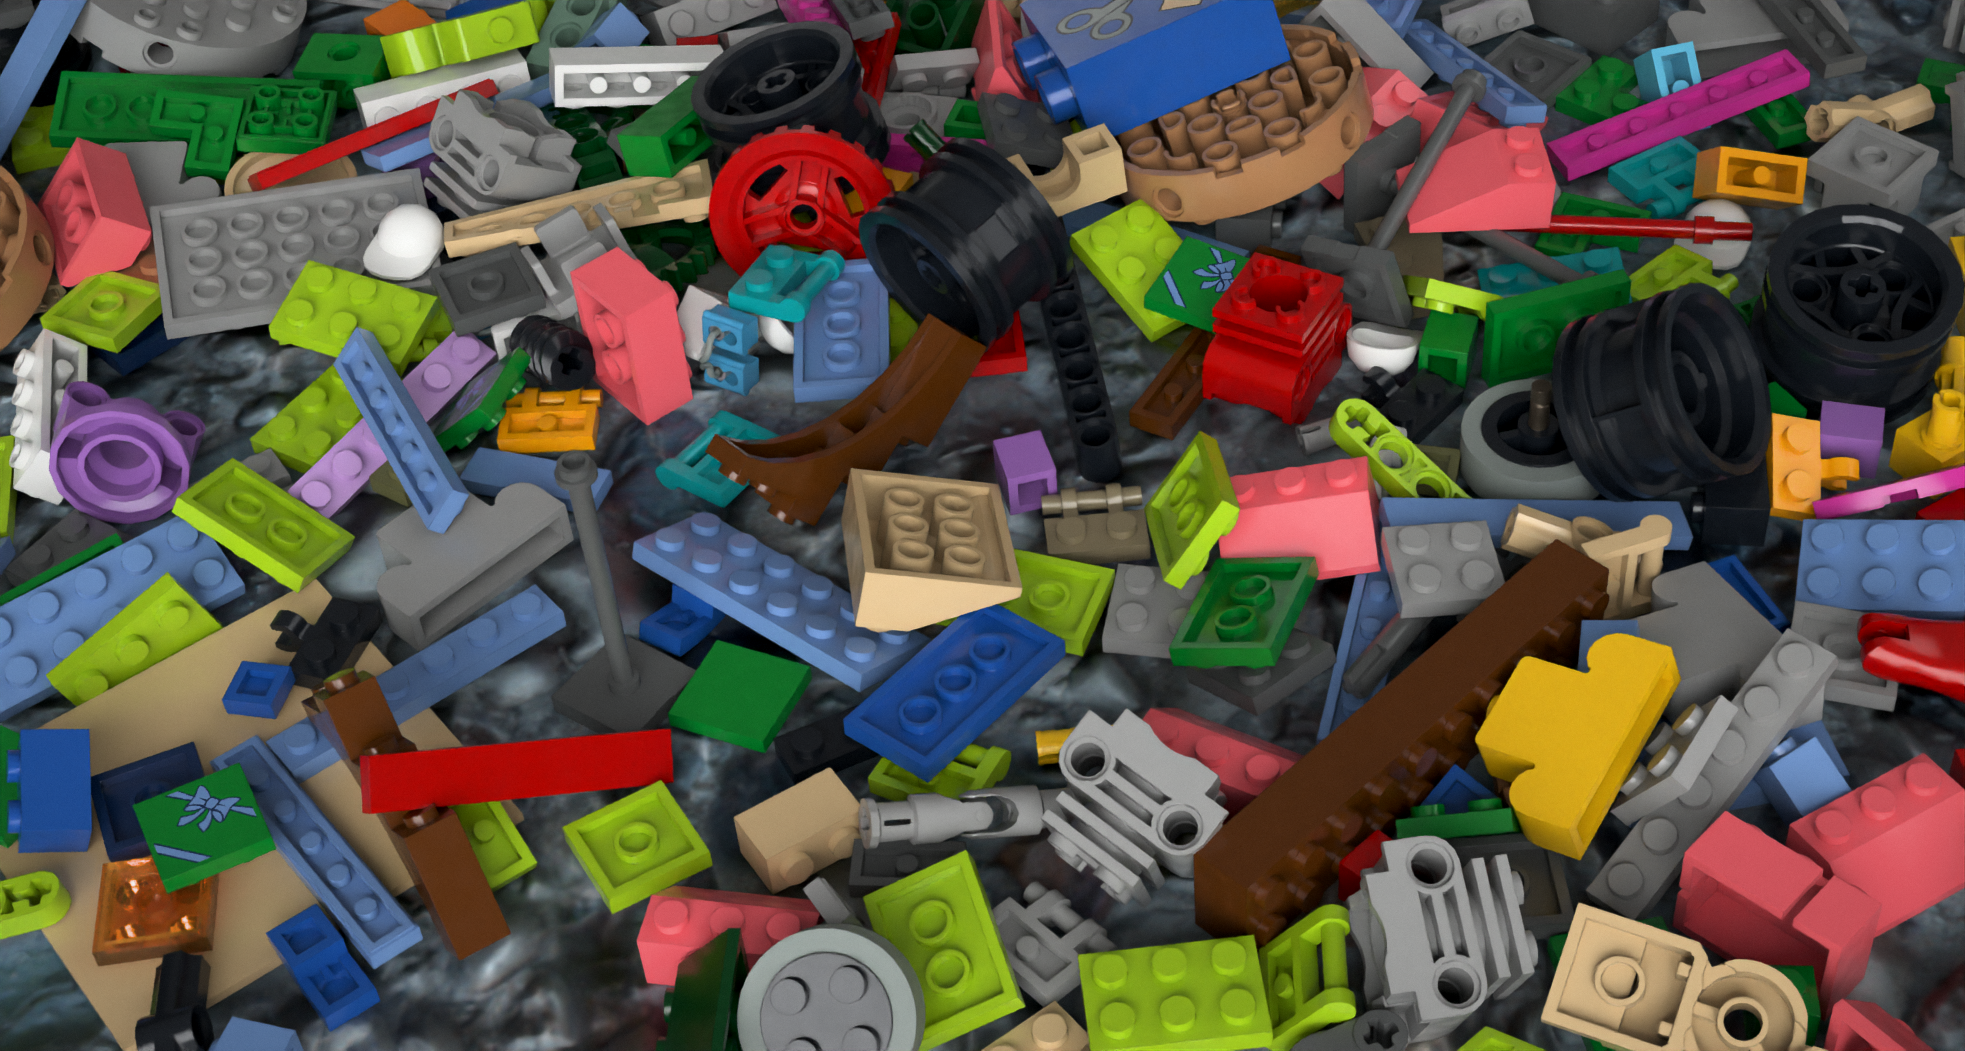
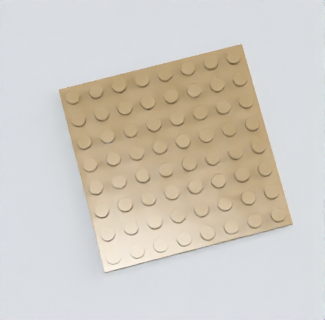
[0,579,524,1051]

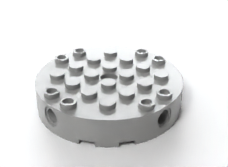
[70,0,307,78]

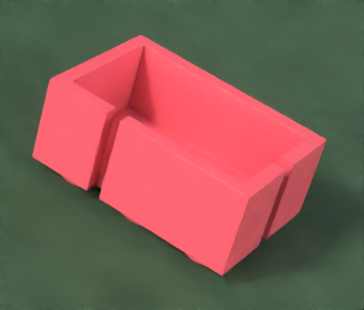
[1672,810,1882,1021]

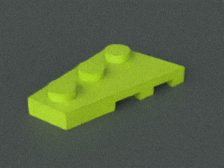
[46,572,224,706]

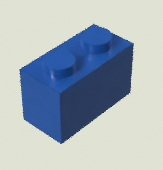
[6,729,92,853]

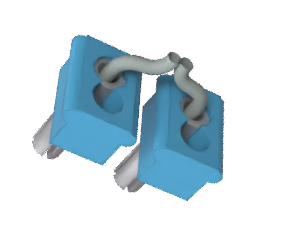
[699,304,760,396]

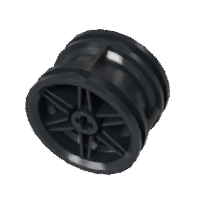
[1552,283,1771,502]

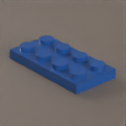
[843,604,1066,783]

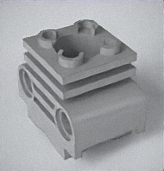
[423,89,582,219]
[1041,708,1229,908]
[1343,836,1538,1044]

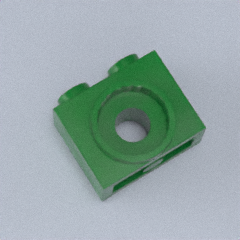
[292,33,397,109]

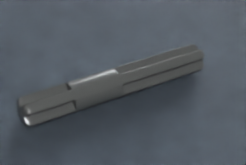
[1342,611,1435,699]

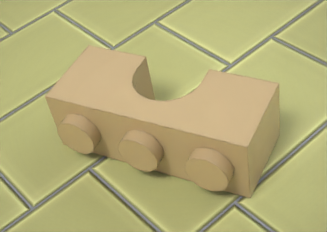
[1006,123,1128,217]

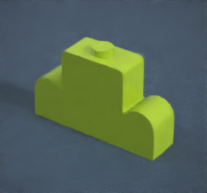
[380,0,549,78]

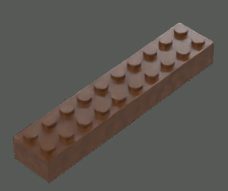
[1193,539,1609,952]

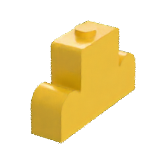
[1475,633,1681,860]

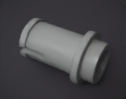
[1295,417,1361,456]

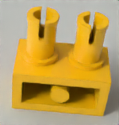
[1888,389,1965,500]

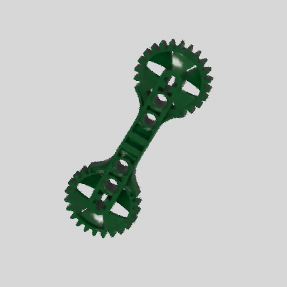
[540,103,717,291]

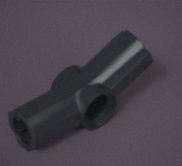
[135,950,214,1051]

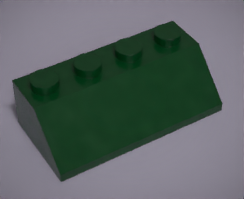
[656,928,750,1051]

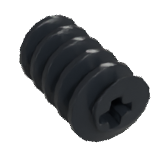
[509,314,596,391]

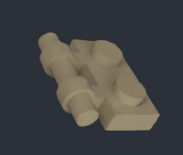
[1041,482,1150,565]

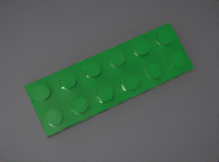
[49,71,322,154]

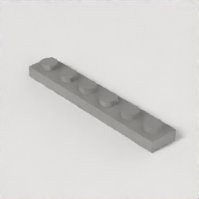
[1586,628,1838,921]

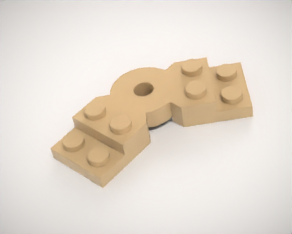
[1541,902,1828,1051]

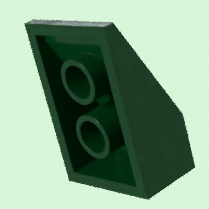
[886,0,985,57]

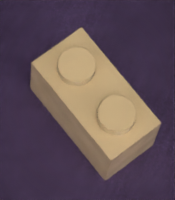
[734,767,861,895]

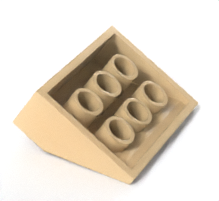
[841,468,1022,632]

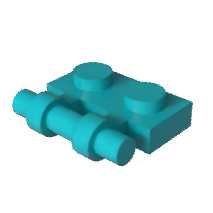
[1607,135,1706,219]

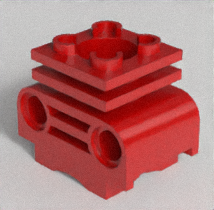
[1202,252,1352,425]

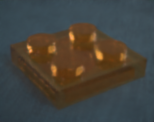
[92,857,219,967]

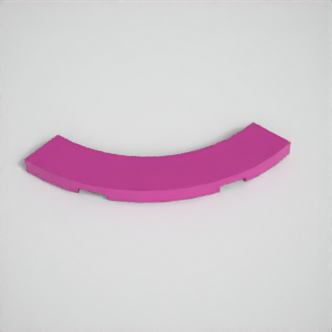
[1812,463,1965,519]

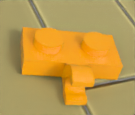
[1765,413,1860,521]

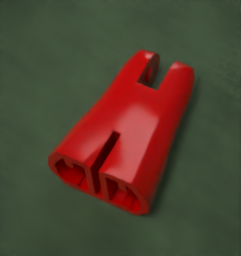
[1857,612,1965,704]

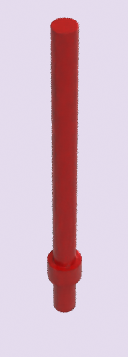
[1501,215,1753,245]

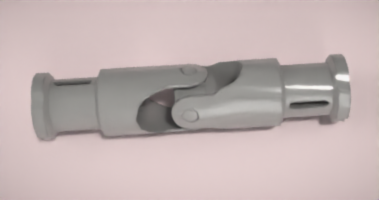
[858,783,1082,849]

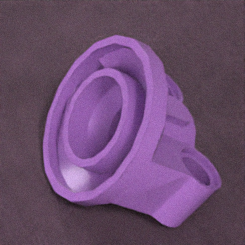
[49,381,206,524]

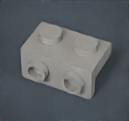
[1440,0,1535,47]

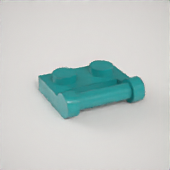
[728,244,845,323]
[655,410,780,508]

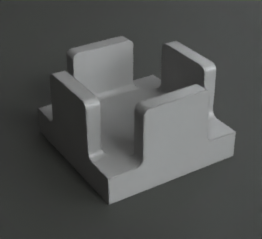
[1806,116,1939,216]
[520,202,638,320]

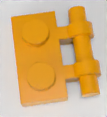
[497,386,603,454]

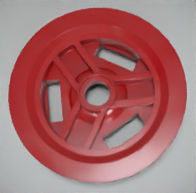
[709,125,895,277]

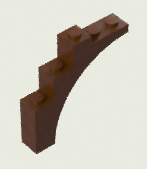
[705,313,987,526]
[301,668,511,961]

